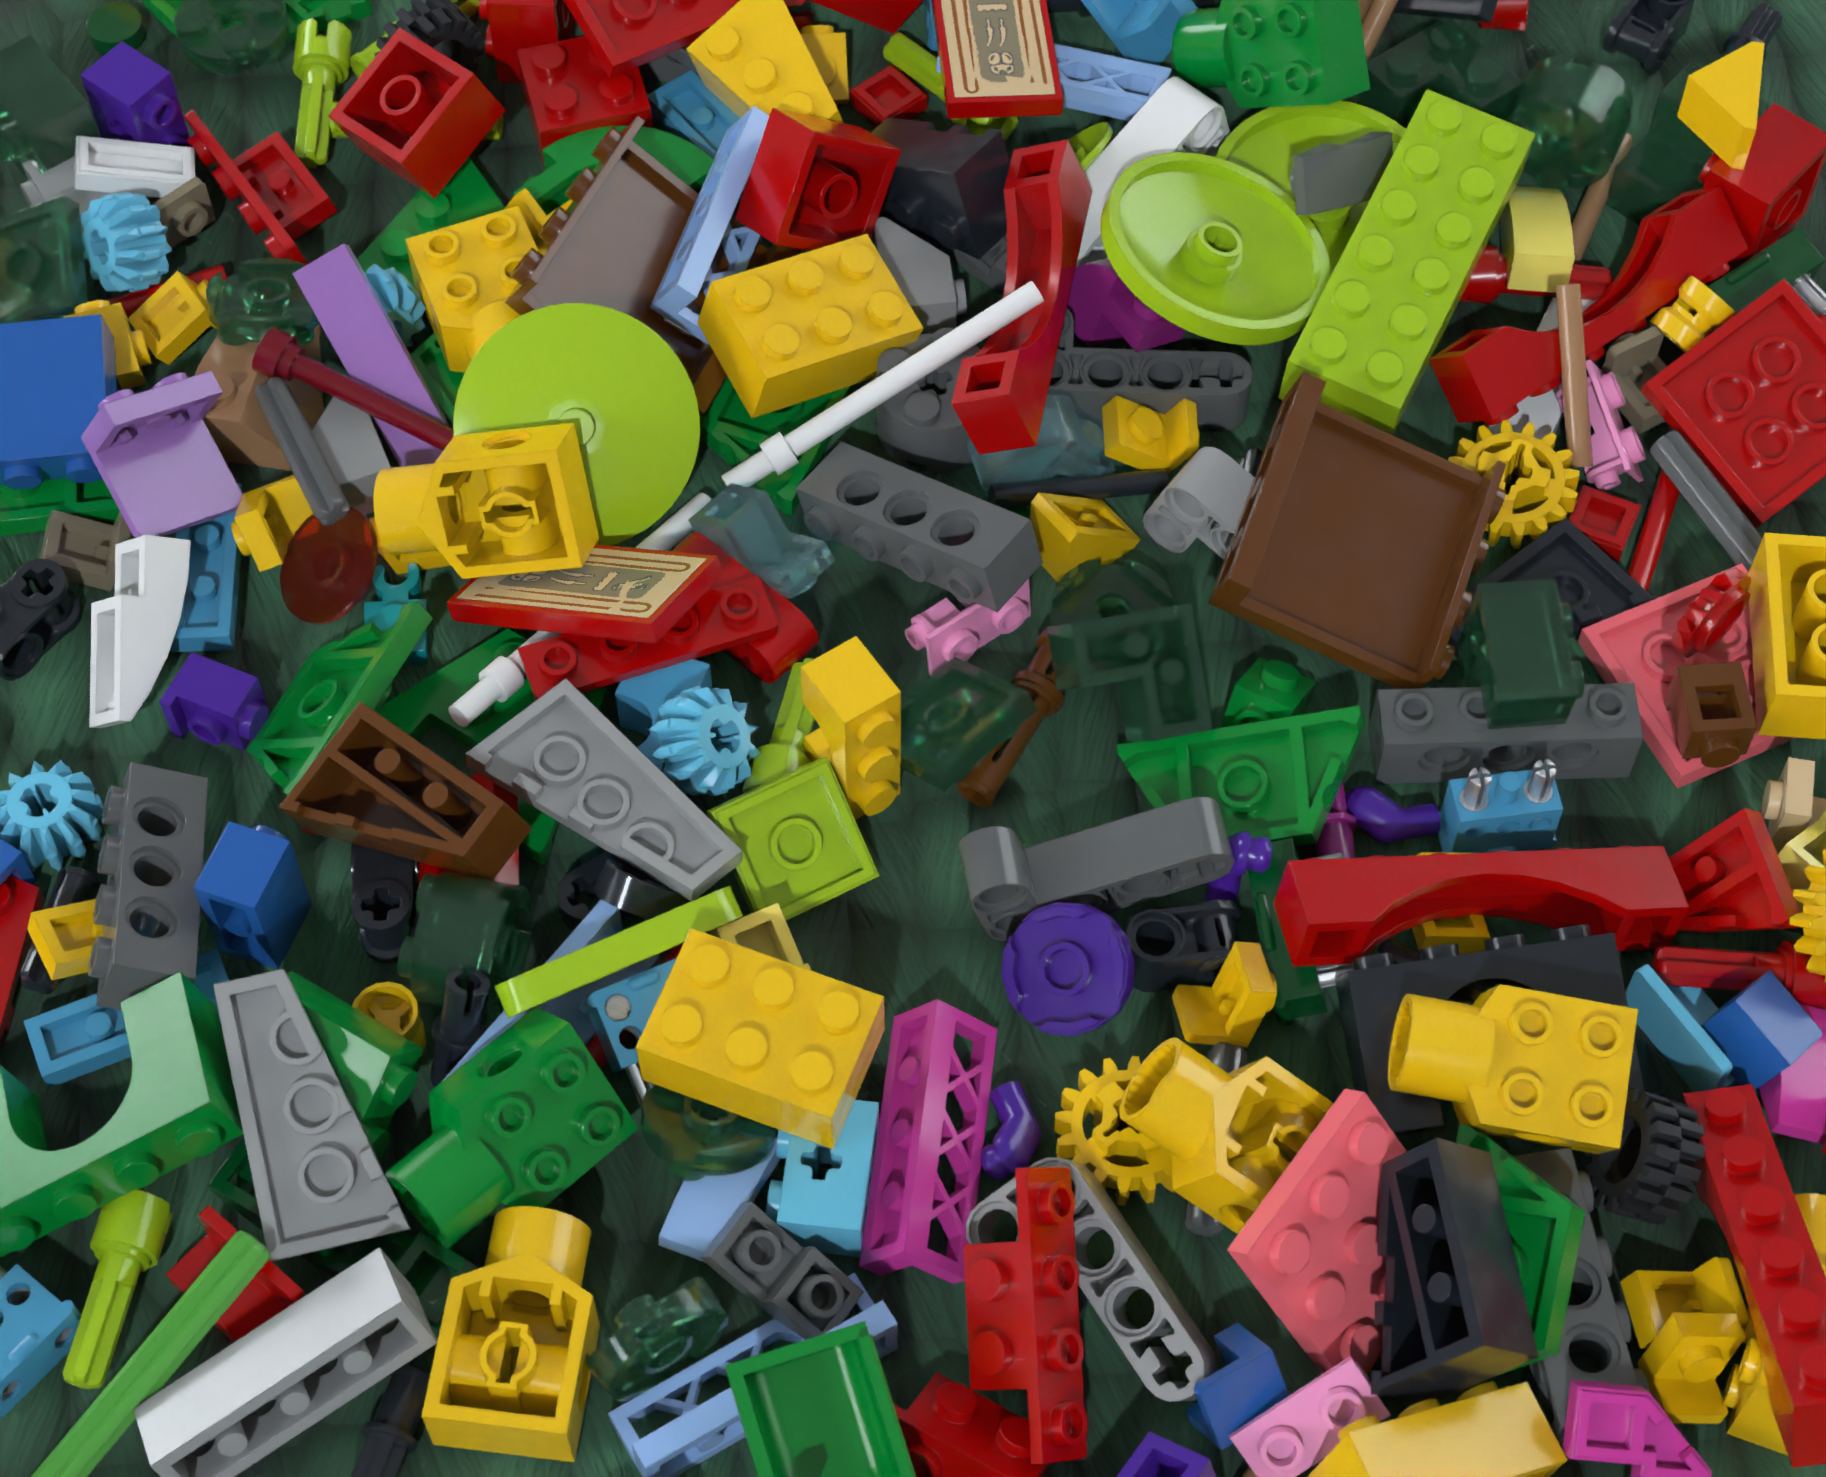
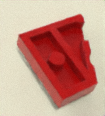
[1669,808,1800,933]

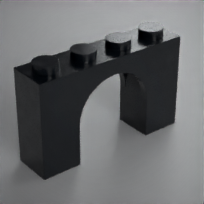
[1335,924,1644,1135]

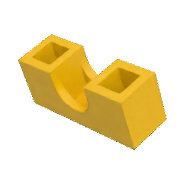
[801,636,901,820]

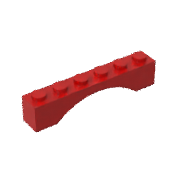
[951,139,1092,455]
[1428,186,1748,426]
[1273,845,1689,967]
[1683,1084,1826,1468]

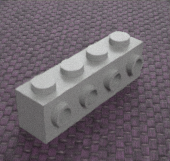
[134,1247,437,1477]

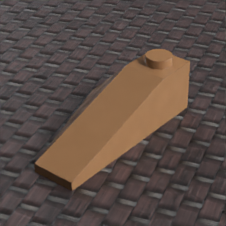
[195,267,325,471]

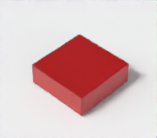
[849,64,927,128]
[1569,485,1642,563]

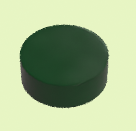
[86,2,145,55]

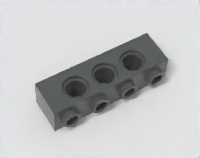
[795,441,1043,612]
[1368,683,1644,784]
[88,762,208,1010]
[1514,1148,1650,1448]

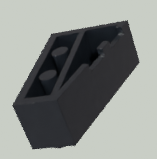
[871,118,1010,260]
[1371,1138,1539,1403]

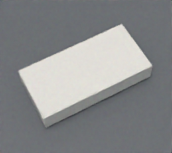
[75,136,195,198]

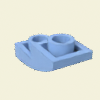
[658,1118,780,1262]

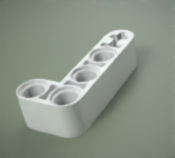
[1076,77,1230,268]

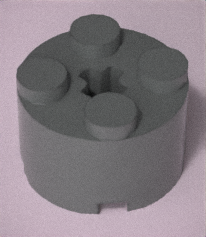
[875,328,982,473]

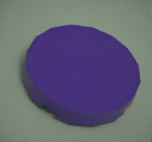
[1001,902,1135,1036]

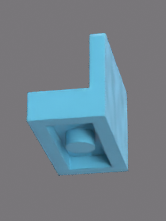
[1626,964,1740,1092]

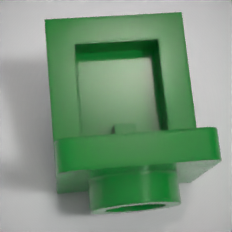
[1221,657,1316,728]

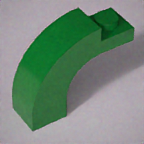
[513,125,714,216]

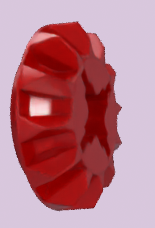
[1672,567,1751,658]

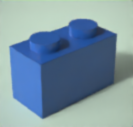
[193,821,312,970]

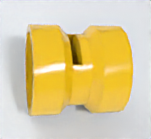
[1650,275,1736,353]
[352,982,427,1057]

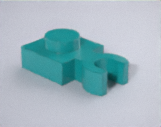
[364,563,430,666]

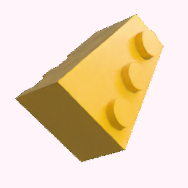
[686,0,843,123]
[1307,1382,1567,1477]

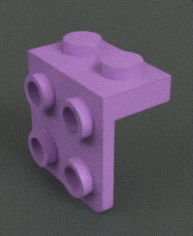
[81,371,242,538]

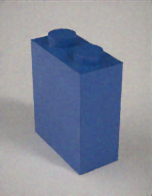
[0,314,117,489]

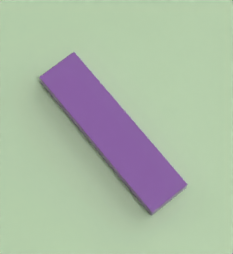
[292,244,451,467]

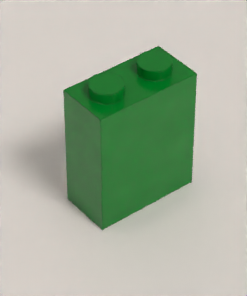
[226,971,423,1160]

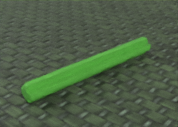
[31,1230,270,1477]

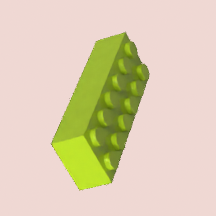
[1278,89,1536,435]

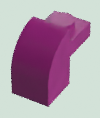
[1067,258,1185,353]

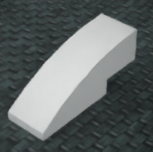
[89,535,191,728]

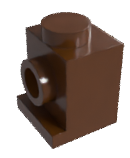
[1664,662,1758,768]

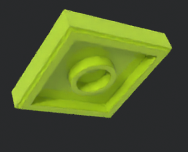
[706,757,879,921]

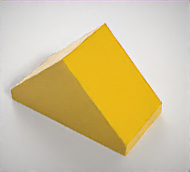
[1677,41,1764,170]
[1030,493,1141,592]

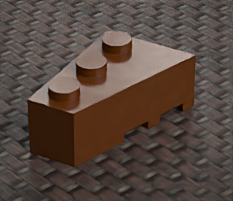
[279,701,532,881]

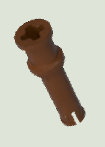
[956,629,1090,808]

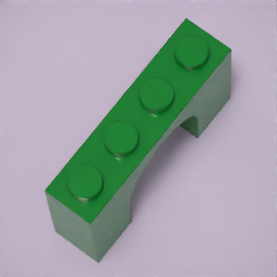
[0,972,243,1258]

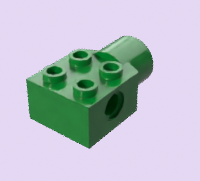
[1172,0,1370,108]
[386,1007,639,1249]

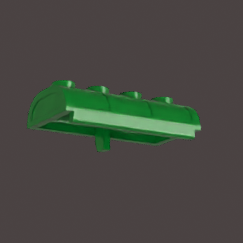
[724,1321,916,1477]

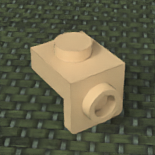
[1761,757,1826,853]

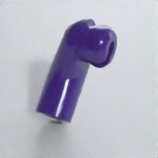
[1345,786,1440,843]
[1206,831,1272,903]
[980,1081,1042,1180]

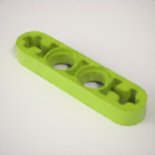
[495,886,743,1018]

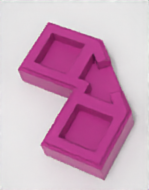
[1562,1380,1712,1477]

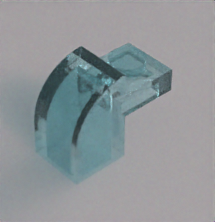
[966,394,1116,492]
[688,483,835,599]

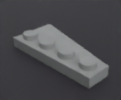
[466,679,742,901]
[213,969,412,1262]

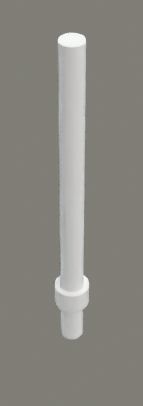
[721,281,1044,496]
[448,493,715,727]

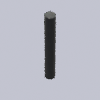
[988,469,1169,508]

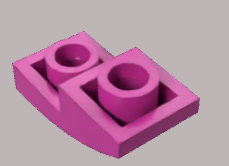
[1759,1003,1826,1144]

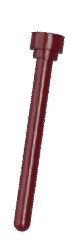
[252,327,454,451]

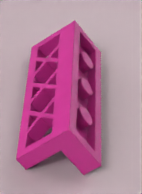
[859,999,997,1284]

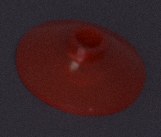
[280,507,378,625]

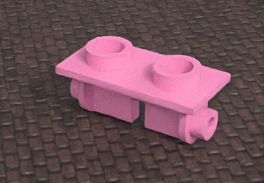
[1556,360,1646,491]
[905,579,1031,678]
[1229,1356,1391,1477]

